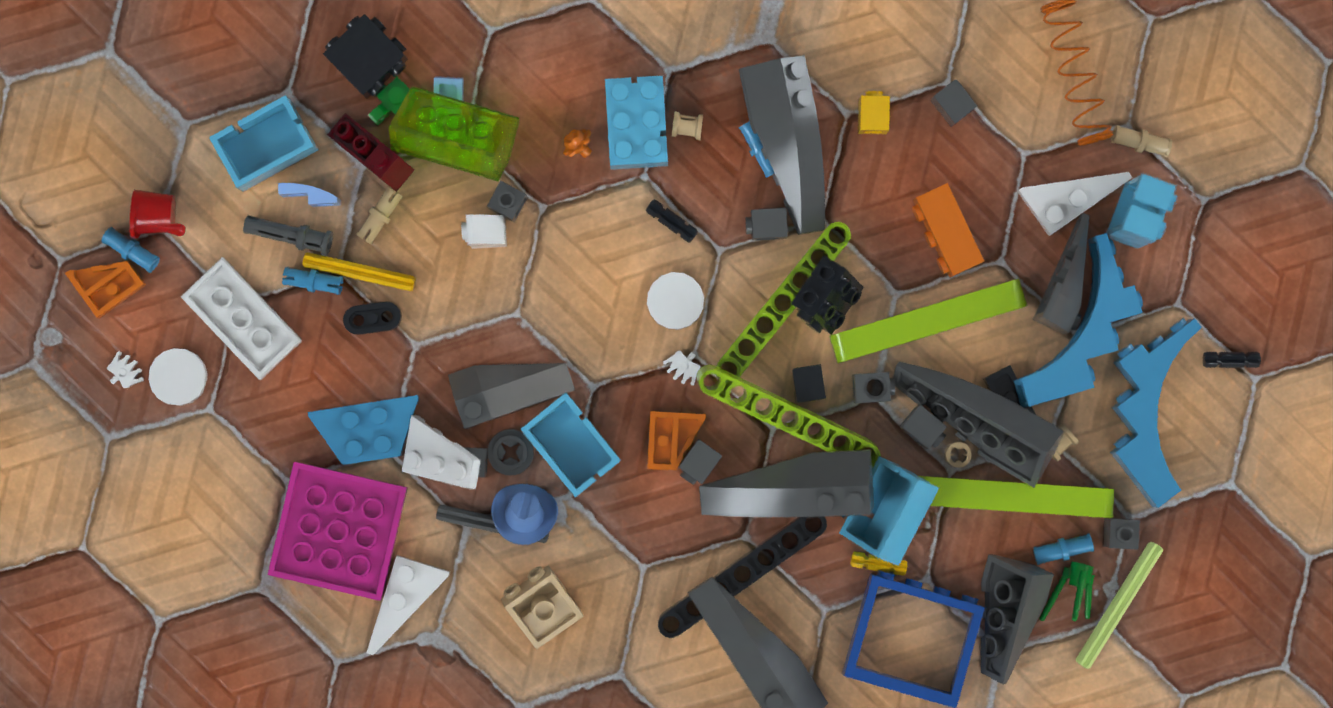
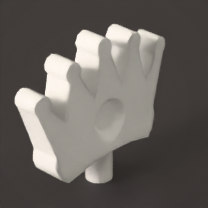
[107,351,144,388]
[663,351,700,386]

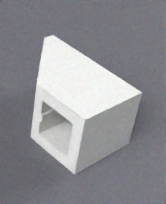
[461,214,507,249]

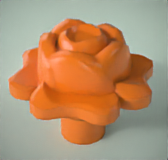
[563,129,592,158]

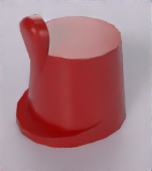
[129,189,186,239]

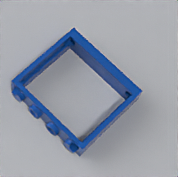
[842,570,985,708]

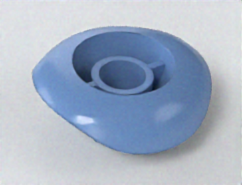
[491,484,558,545]

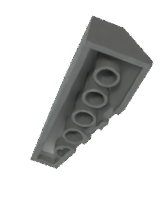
[739,55,825,235]
[893,362,1064,488]
[699,450,874,517]
[687,577,828,708]

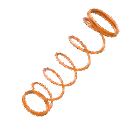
[1040,0,1114,146]

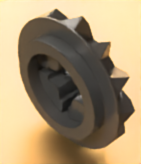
[487,429,534,476]

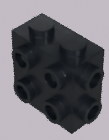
[323,14,408,99]
[791,256,864,335]

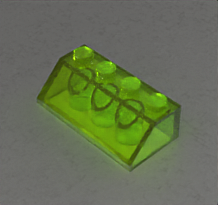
[389,86,519,182]

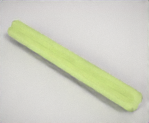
[1076,542,1163,669]

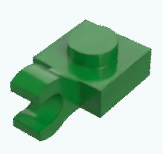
[368,76,418,126]

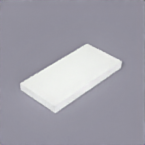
[181,257,303,380]

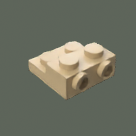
[501,565,584,650]

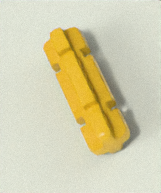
[850,551,908,576]

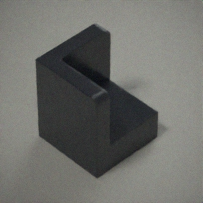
[792,364,826,403]

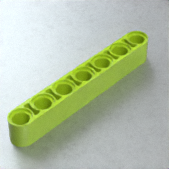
[716,222,851,378]
[829,279,1028,363]
[696,364,881,468]
[919,476,1114,518]

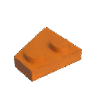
[65,261,146,319]
[647,411,706,471]

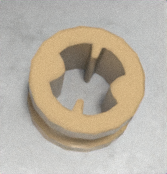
[944,442,972,468]

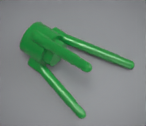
[1039,561,1095,621]

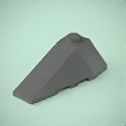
[1033,213,1090,334]
[448,363,575,429]
[981,554,1054,684]

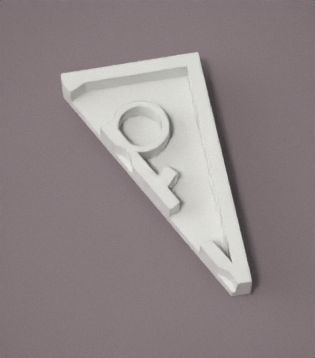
[1017,172,1133,236]
[367,555,450,655]

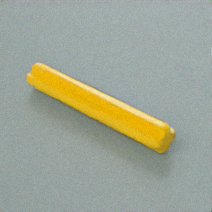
[303,252,416,291]

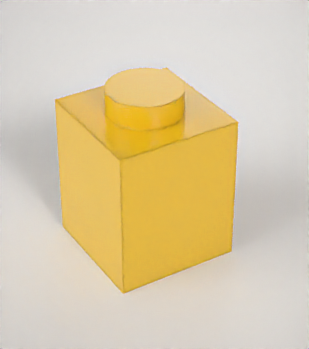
[858,91,890,134]

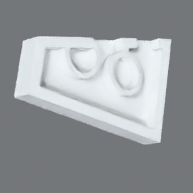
[402,415,481,489]

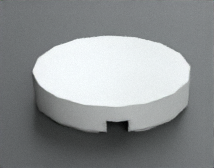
[647,272,704,330]
[148,348,208,406]

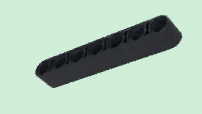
[658,516,827,638]

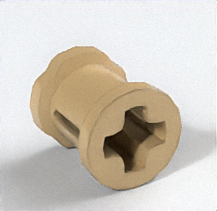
[672,111,703,140]
[1052,423,1079,462]

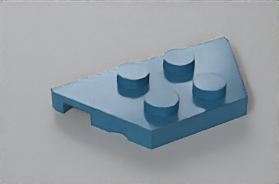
[308,395,419,465]

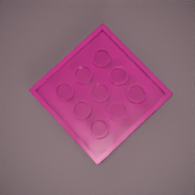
[268,462,408,601]

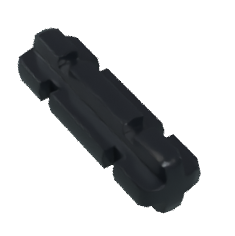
[646,200,698,243]
[1203,352,1261,368]

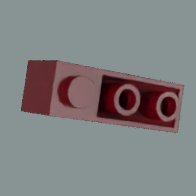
[327,113,414,192]

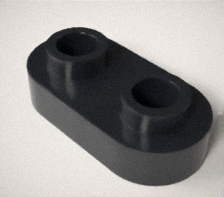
[343,302,402,335]

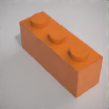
[912,183,984,278]

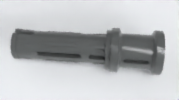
[243,215,333,256]

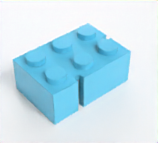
[605,76,668,169]
[209,95,318,192]
[1106,174,1177,249]
[521,393,621,497]
[839,456,939,566]

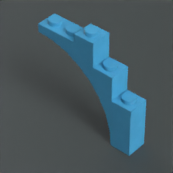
[1013,233,1143,408]
[1110,318,1202,508]

